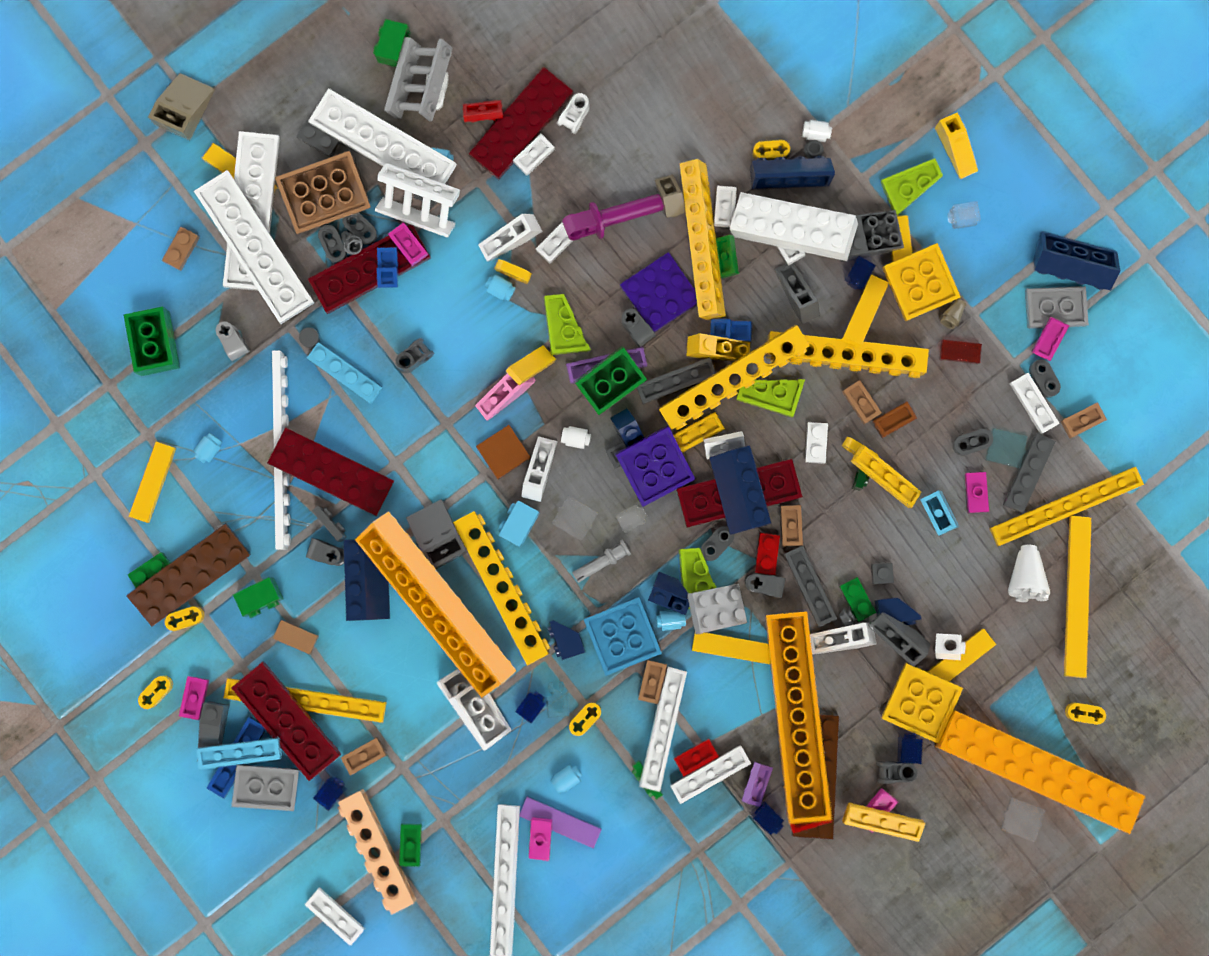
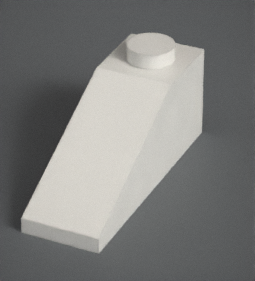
[478,214,542,262]
[521,436,557,502]
[810,622,877,655]

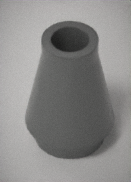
[340,231,363,254]

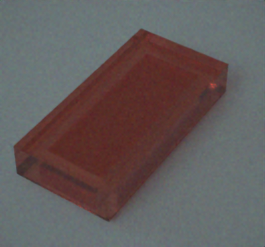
[939,340,982,364]

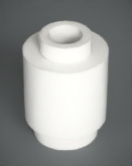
[802,120,832,142]
[561,426,591,449]

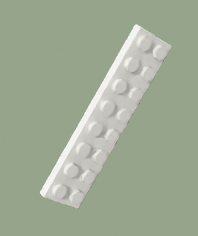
[308,88,457,184]
[223,131,280,291]
[194,170,314,324]

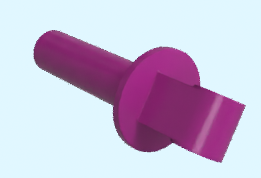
[562,194,663,240]

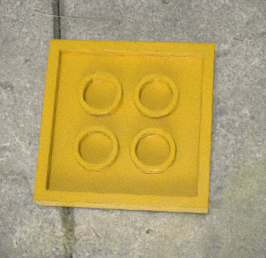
[882,243,961,321]
[881,663,963,743]

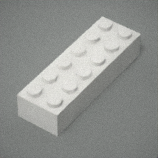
[730,192,858,261]

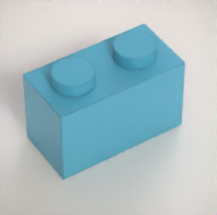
[920,491,960,536]
[498,501,540,548]

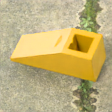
[935,112,978,179]
[687,333,750,361]

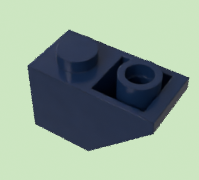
[610,408,644,448]
[648,572,690,615]
[874,598,922,625]
[547,620,585,660]

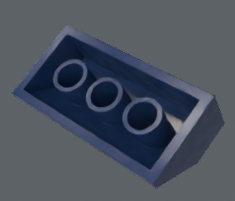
[750,156,835,190]
[1033,231,1121,291]
[709,445,771,535]
[344,539,390,621]

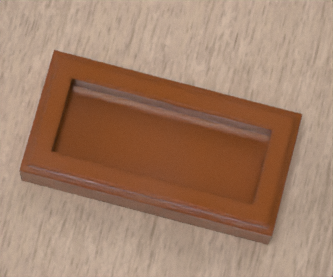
[872,402,917,438]

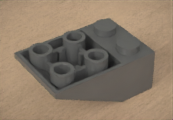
[841,210,904,262]
[406,499,468,569]

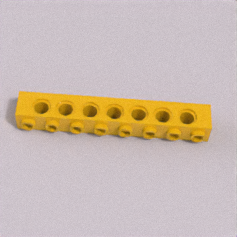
[680,159,726,320]
[659,325,810,430]
[766,331,929,378]
[453,511,551,665]

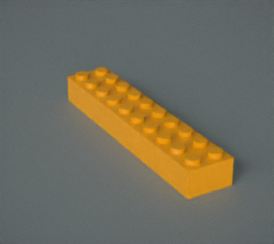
[355,511,516,698]
[765,611,832,824]
[935,710,1145,834]

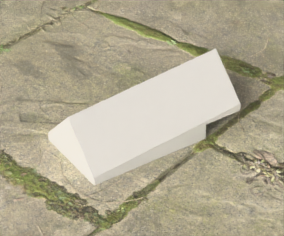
[437,669,512,751]

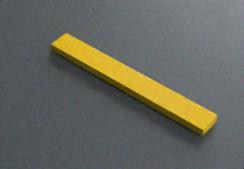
[989,467,1144,547]
[1064,516,1091,678]
[224,678,387,723]

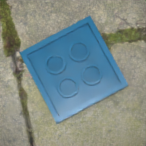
[583,597,662,676]

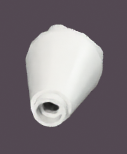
[1008,545,1050,602]

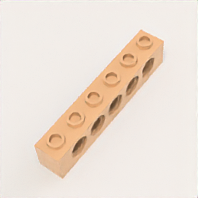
[338,789,417,915]

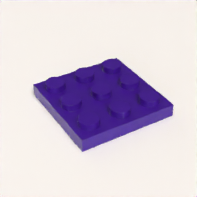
[620,252,697,333]
[615,426,695,507]

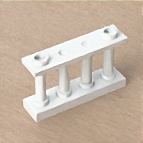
[375,163,460,237]

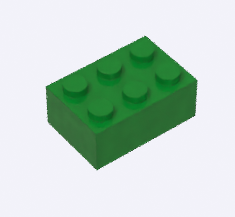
[123,306,180,376]
[574,346,647,415]

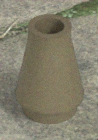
[941,299,966,329]

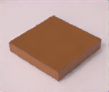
[476,425,531,480]

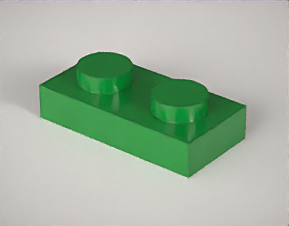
[716,234,739,278]
[127,552,170,588]
[839,577,876,622]
[632,760,663,800]
[399,823,422,867]

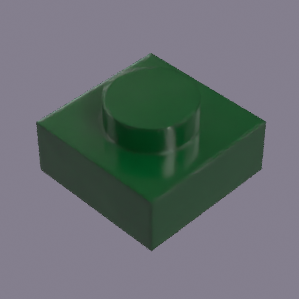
[852,469,869,491]

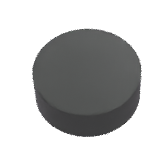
[299,328,320,348]

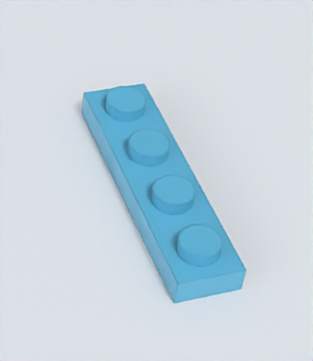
[307,342,383,404]
[196,738,282,769]

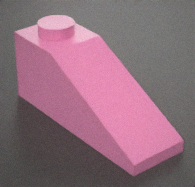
[475,373,536,421]

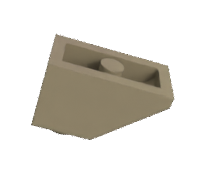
[655,175,686,218]

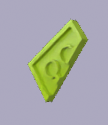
[880,158,943,216]
[544,294,591,355]
[736,379,805,418]
[679,548,717,609]

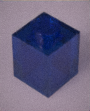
[845,256,876,290]
[515,691,546,724]
[897,733,923,764]
[313,777,347,811]
[751,801,784,836]

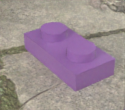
[742,762,773,807]

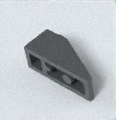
[775,263,820,324]
[869,612,930,667]
[197,701,230,762]

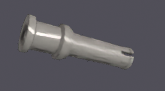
[572,539,632,583]

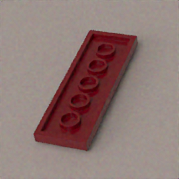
[469,67,573,180]
[308,224,431,314]
[267,427,394,517]
[676,459,803,528]
[231,661,341,781]

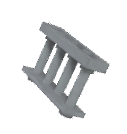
[384,37,453,121]

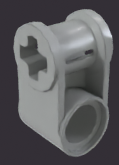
[216,321,250,361]

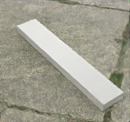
[639,667,687,792]

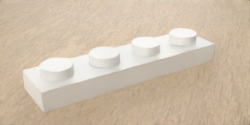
[670,745,751,804]

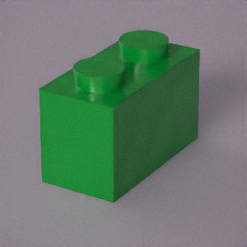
[373,19,410,67]
[233,577,283,618]

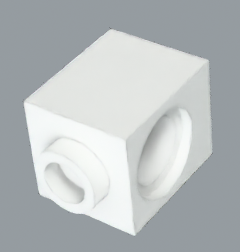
[935,633,966,660]

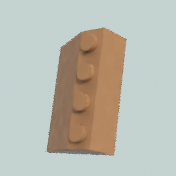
[275,151,371,234]

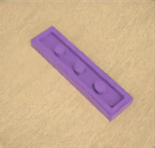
[566,347,647,384]
[519,796,602,849]

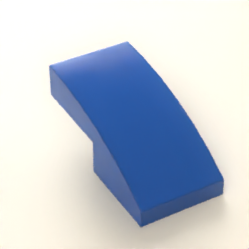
[377,247,398,288]
[710,319,753,342]

